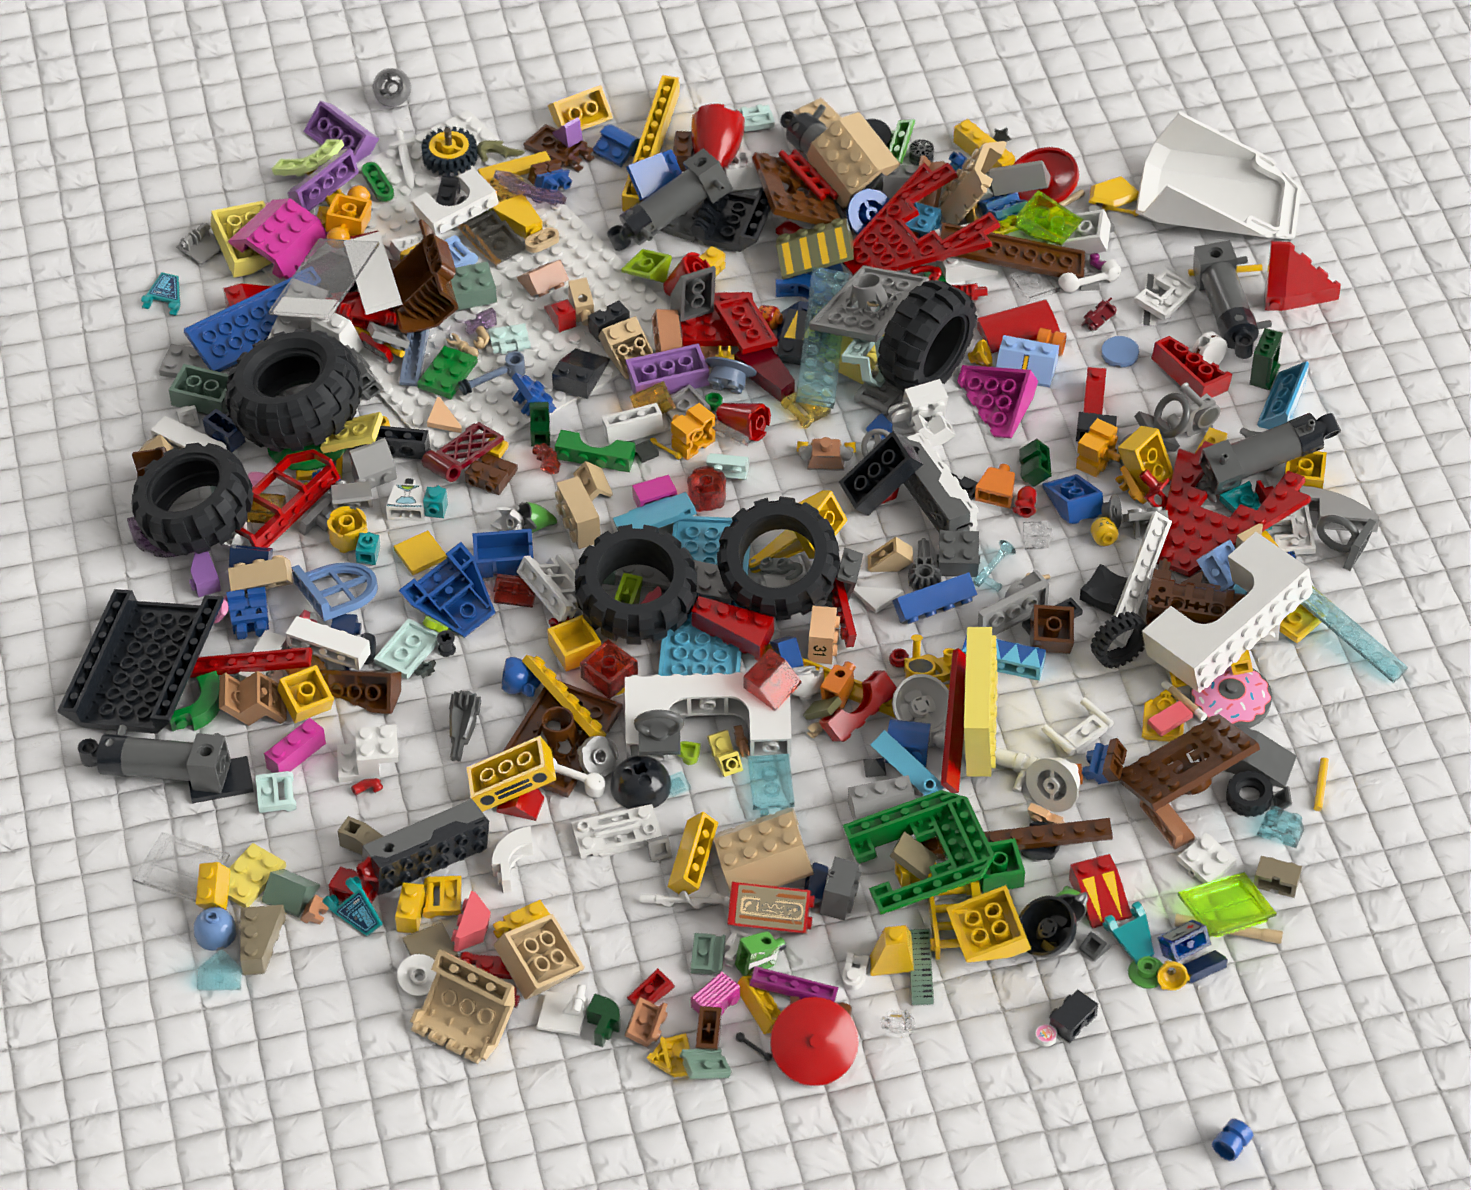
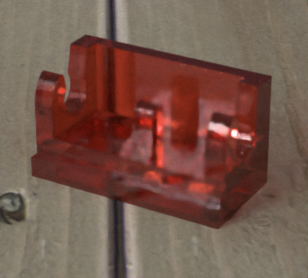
[493,574,536,608]

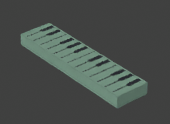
[909,929,934,1005]

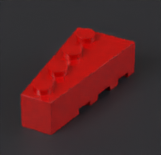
[1151,336,1233,398]
[692,596,774,662]

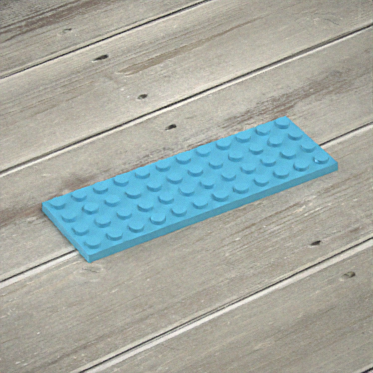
[658,516,751,676]

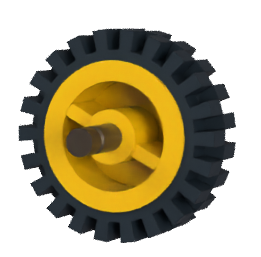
[421,126,478,176]

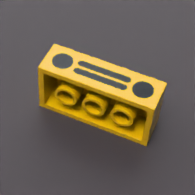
[466,736,556,812]

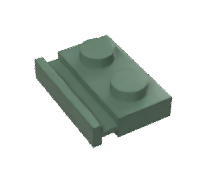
[690,933,726,975]
[679,1049,731,1079]

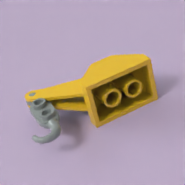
[749,490,847,580]

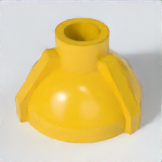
[968,339,993,367]
[1157,960,1190,990]

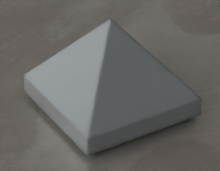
[863,758,886,777]
[1273,786,1292,814]

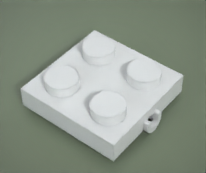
[1177,833,1237,887]

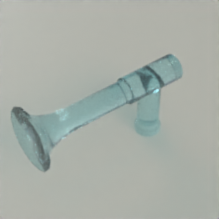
[973,540,1016,592]

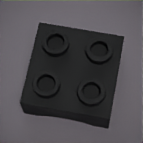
[1079,564,1128,616]

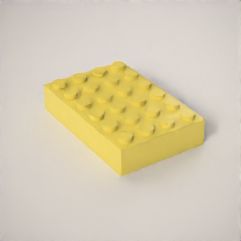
[964,627,998,777]

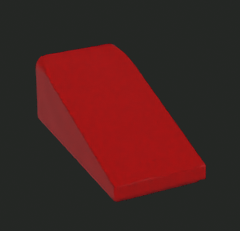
[627,968,675,1006]

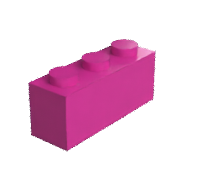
[264,718,326,773]

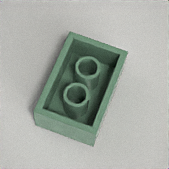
[451,261,497,311]
[169,364,229,415]

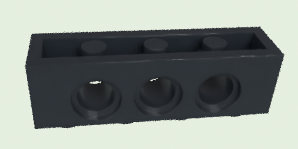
[350,426,430,459]

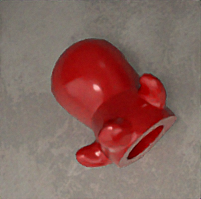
[1012,486,1037,518]

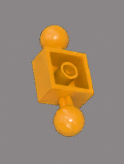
[325,185,372,251]

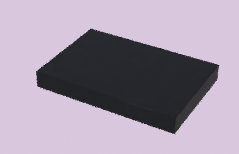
[188,756,254,804]

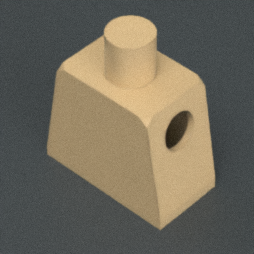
[568,277,594,326]

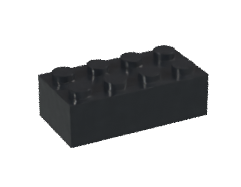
[839,430,923,516]

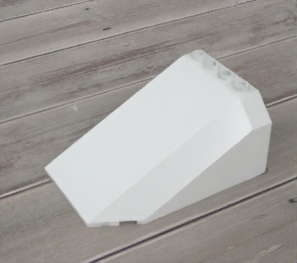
[1135,112,1301,240]

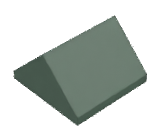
[262,869,320,917]

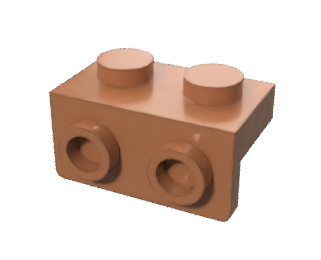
[624,997,668,1047]

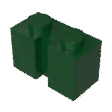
[1019,438,1052,487]

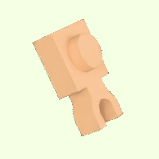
[1027,802,1065,824]

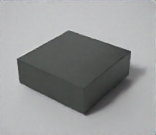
[635,439,659,463]

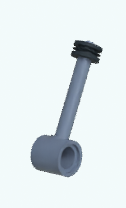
[458,351,526,396]

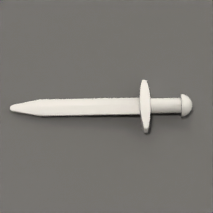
[388,127,415,189]

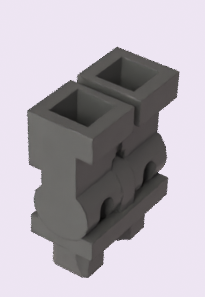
[346,345,384,400]

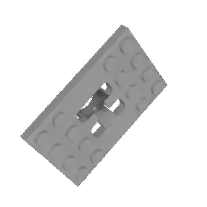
[809,266,929,342]

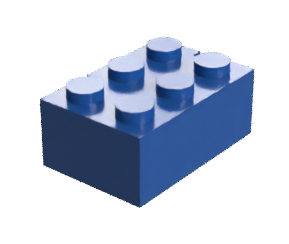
[472,529,534,578]

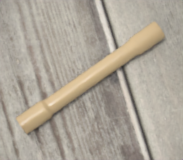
[1174,914,1283,944]

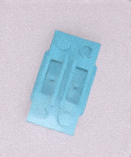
[613,492,697,530]

